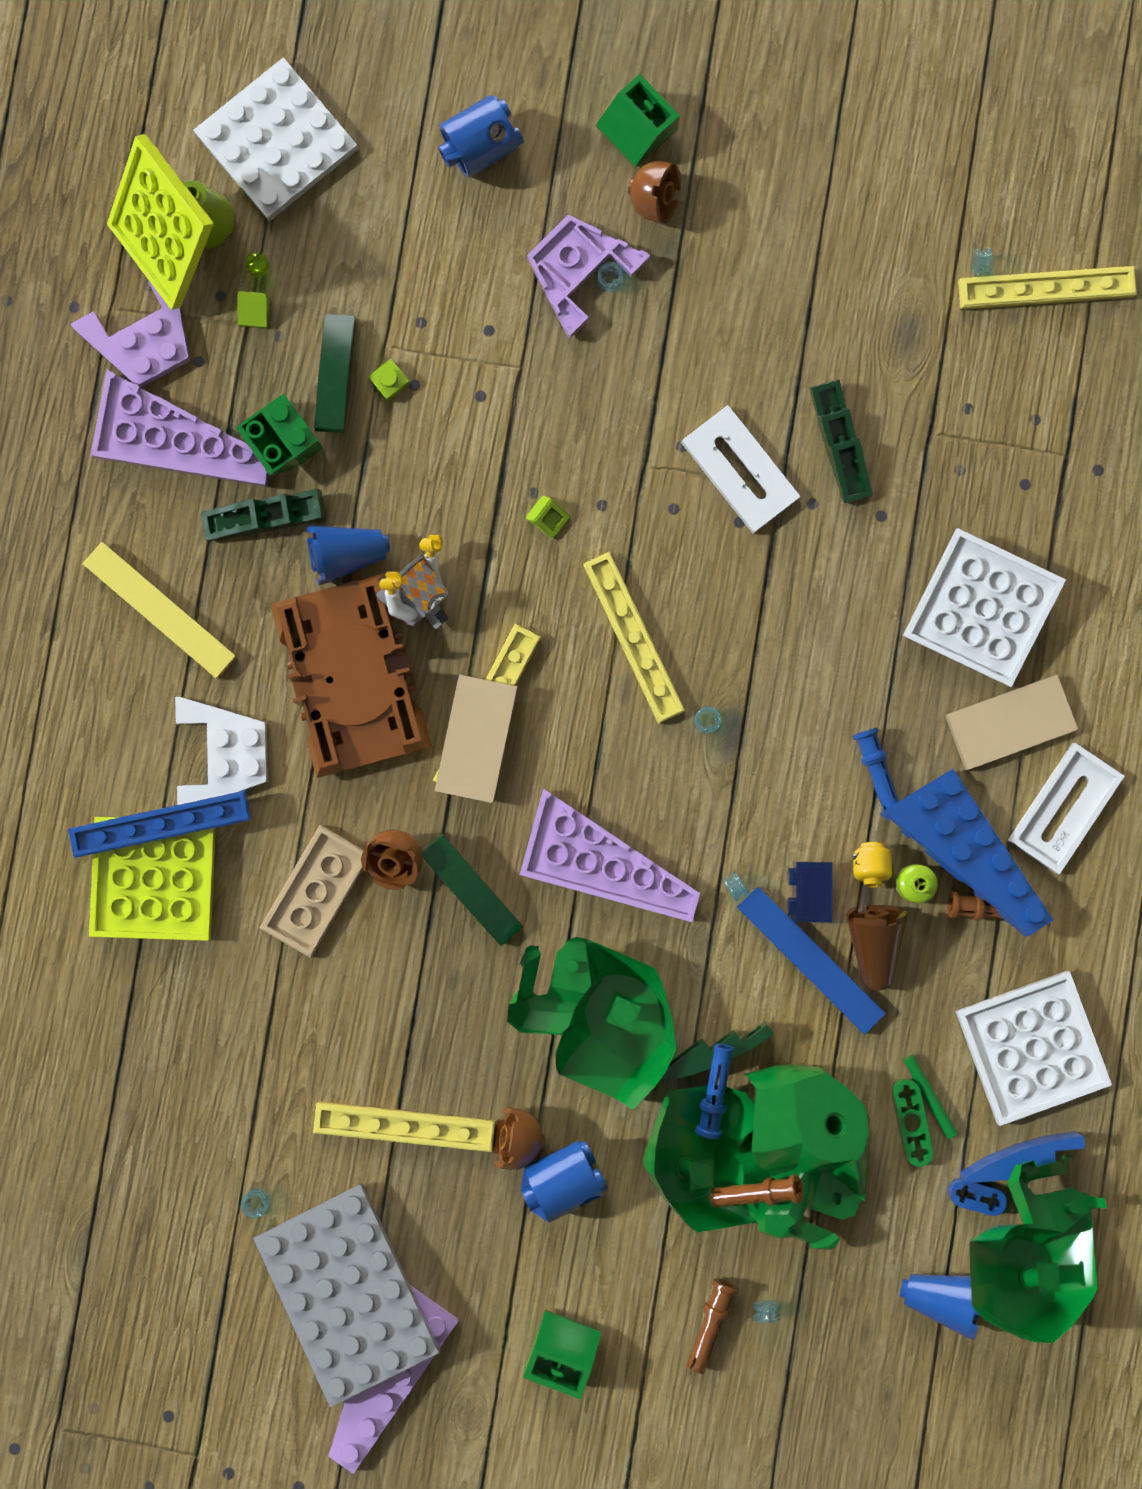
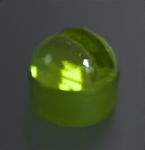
[245,252,270,278]

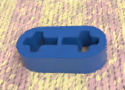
[948,1178,1007,1216]

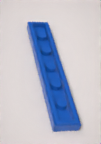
[68,790,252,858]
[737,886,886,1035]

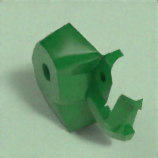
[507,937,676,1110]
[733,1064,870,1250]
[642,1085,770,1233]
[969,1155,1107,1343]

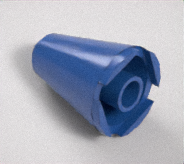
[306,526,390,586]
[899,1274,979,1340]

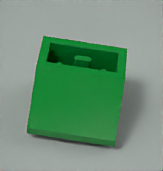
[596,74,680,168]
[235,393,323,476]
[523,1310,601,1400]

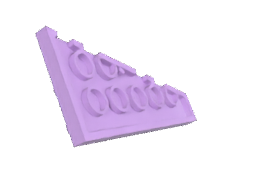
[91,370,269,487]
[520,789,700,922]
[329,1285,458,1474]

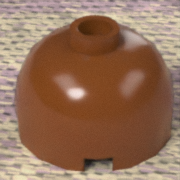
[628,161,681,223]
[361,829,423,890]
[493,1107,546,1170]

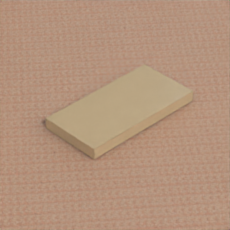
[434,674,517,803]
[945,675,1078,770]
[260,825,363,958]

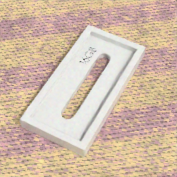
[681,405,801,534]
[1007,743,1124,874]

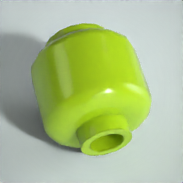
[895,864,938,903]

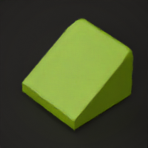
[237,291,270,329]
[525,496,571,539]

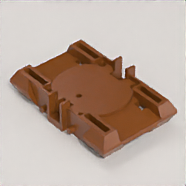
[270,573,432,778]

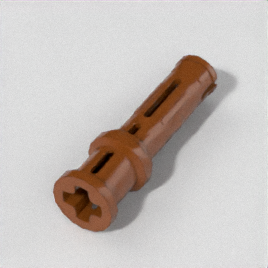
[947,892,1003,921]
[710,1175,804,1208]
[686,1278,739,1374]

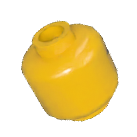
[853,842,892,888]

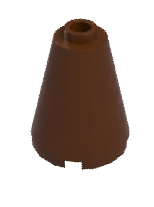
[846,905,907,991]

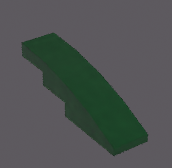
[314,314,356,433]
[809,379,873,503]
[201,488,327,541]
[422,834,523,946]
[659,1022,774,1082]

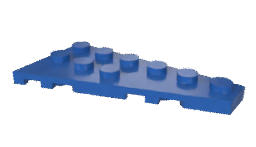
[880,769,1053,937]

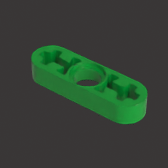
[891,1078,933,1167]

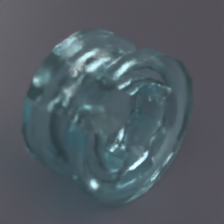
[972,248,993,276]
[597,262,623,292]
[694,706,721,734]
[722,871,749,901]
[241,1188,270,1218]
[753,1300,781,1323]

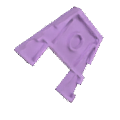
[527,215,650,339]
[71,281,191,388]

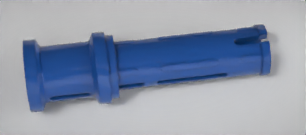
[852,727,899,811]
[695,1044,734,1139]

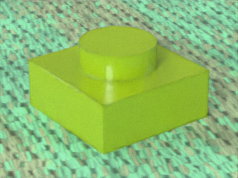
[368,359,410,402]

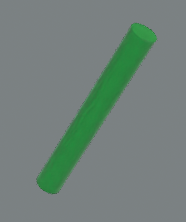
[903,1054,958,1139]

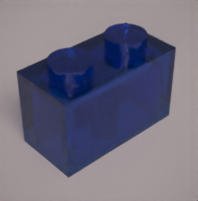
[787,861,832,923]

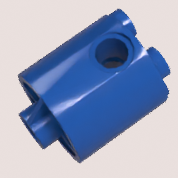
[438,95,524,178]
[521,1140,609,1223]

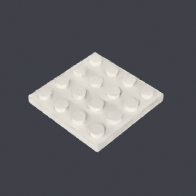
[194,58,358,222]
[903,528,1066,687]
[955,971,1112,1126]

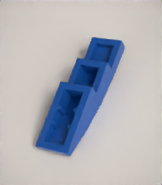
[960,1131,1085,1183]

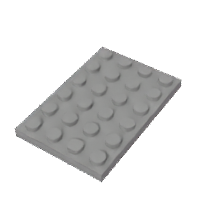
[253,1183,441,1407]

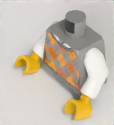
[376,534,449,629]

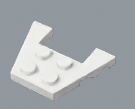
[175,697,268,805]

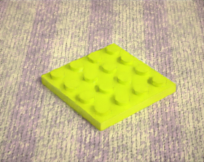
[107,134,214,310]
[89,817,216,941]

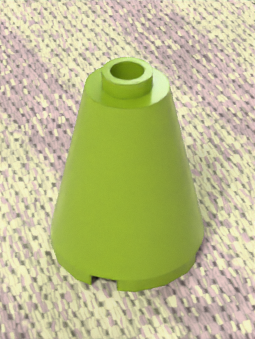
[183,180,235,249]

